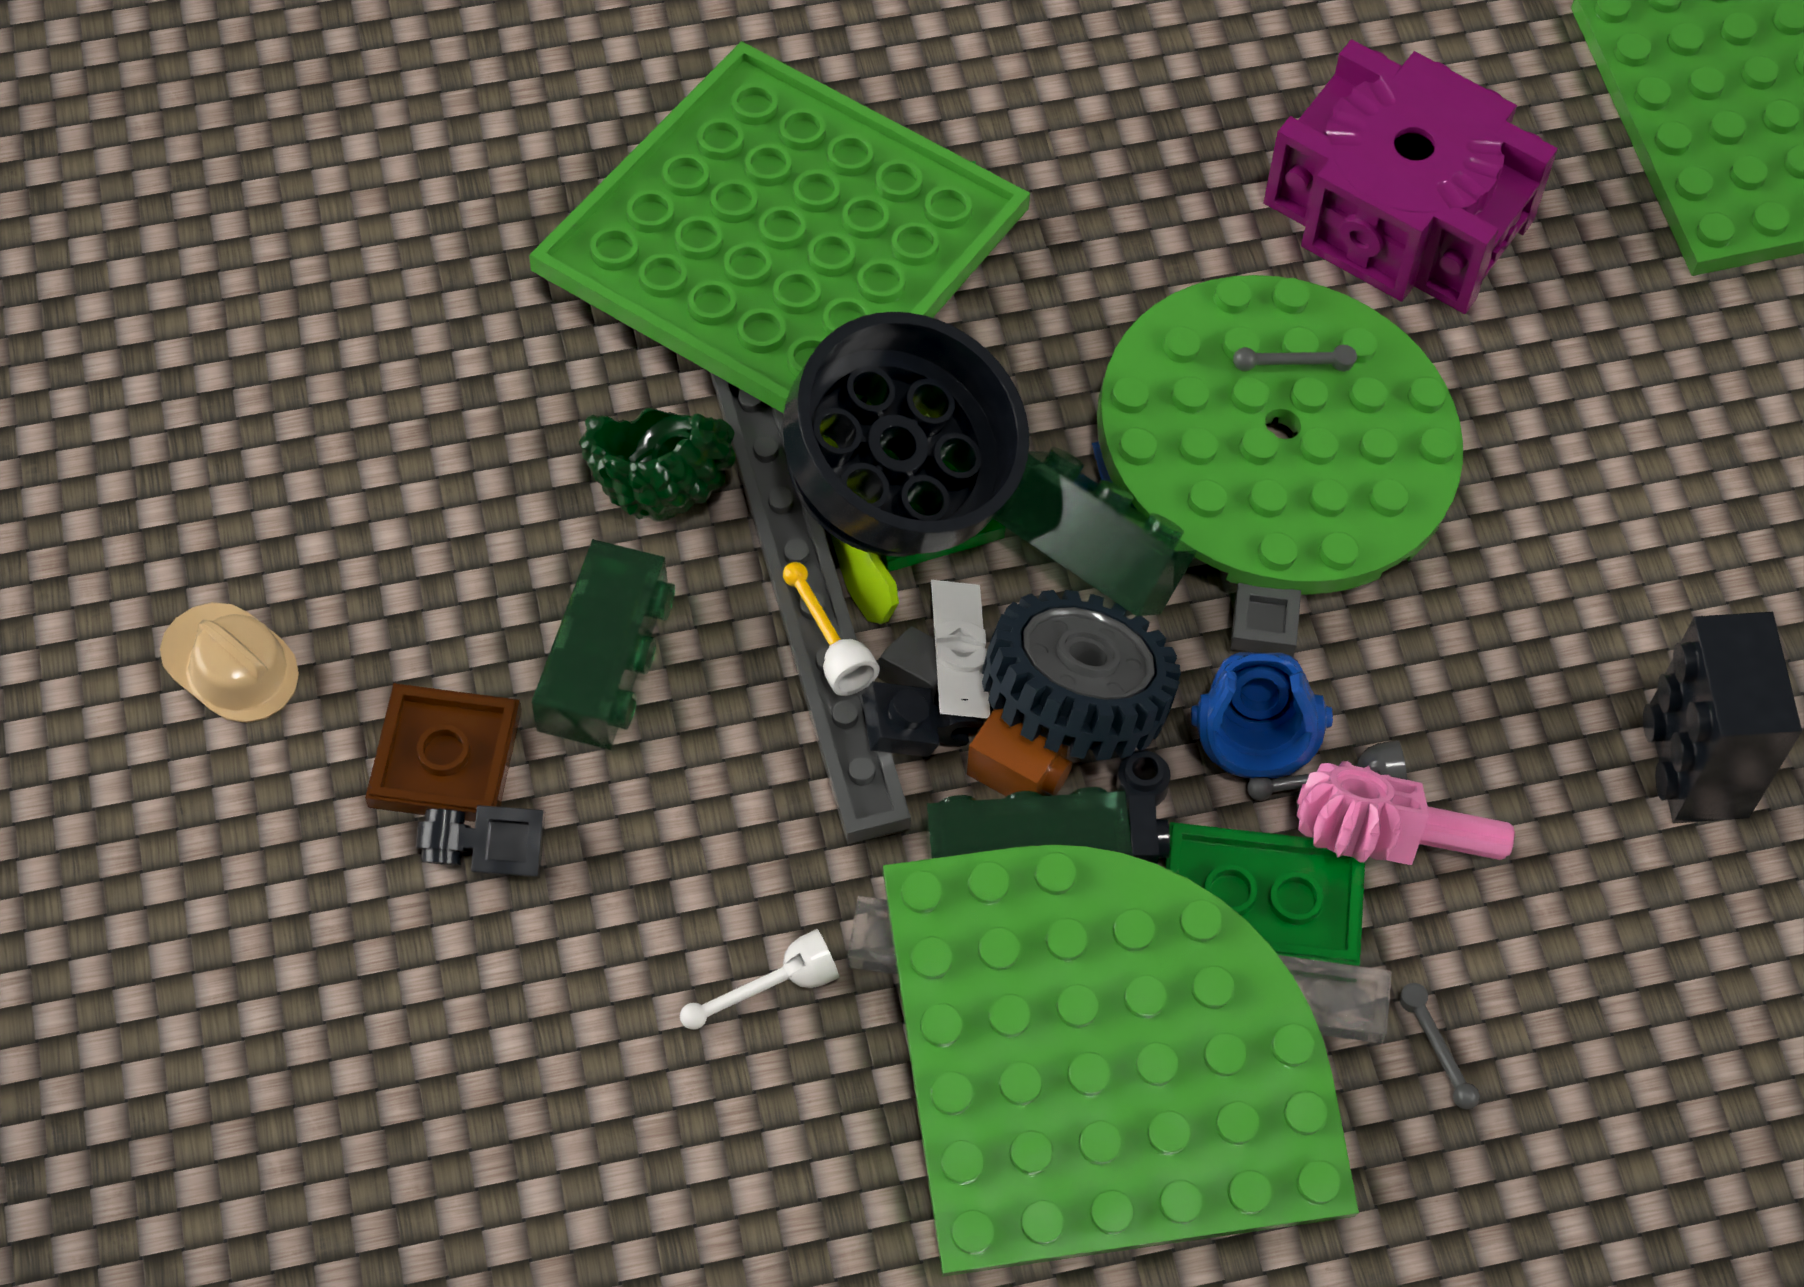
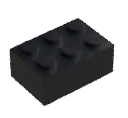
[1643,611,1802,823]

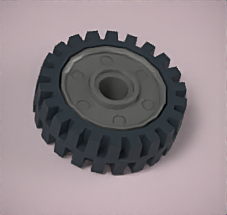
[982,590,1181,760]

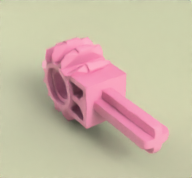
[1296,761,1515,865]

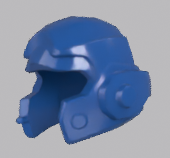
[1191,652,1333,778]

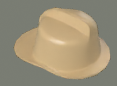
[160,602,299,723]

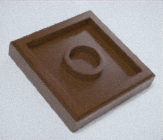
[365,683,522,822]

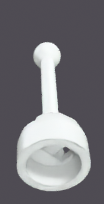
[680,929,840,1030]

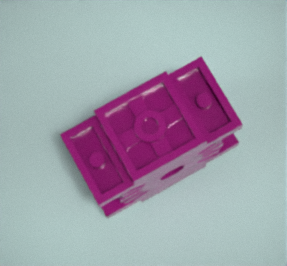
[1263,39,1558,314]

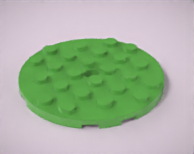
[1097,275,1463,595]

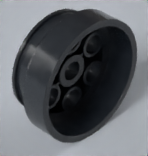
[783,312,1029,556]

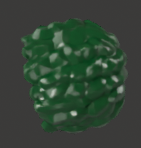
[579,407,736,522]

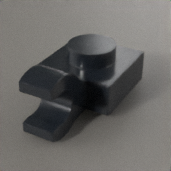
[862,681,984,757]

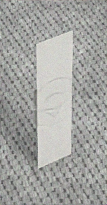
[931,580,990,718]

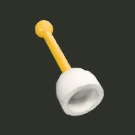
[783,562,880,696]

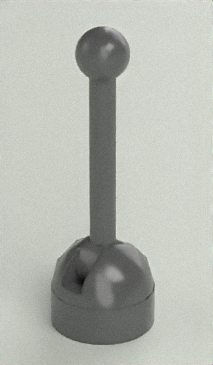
[1248,740,1407,801]

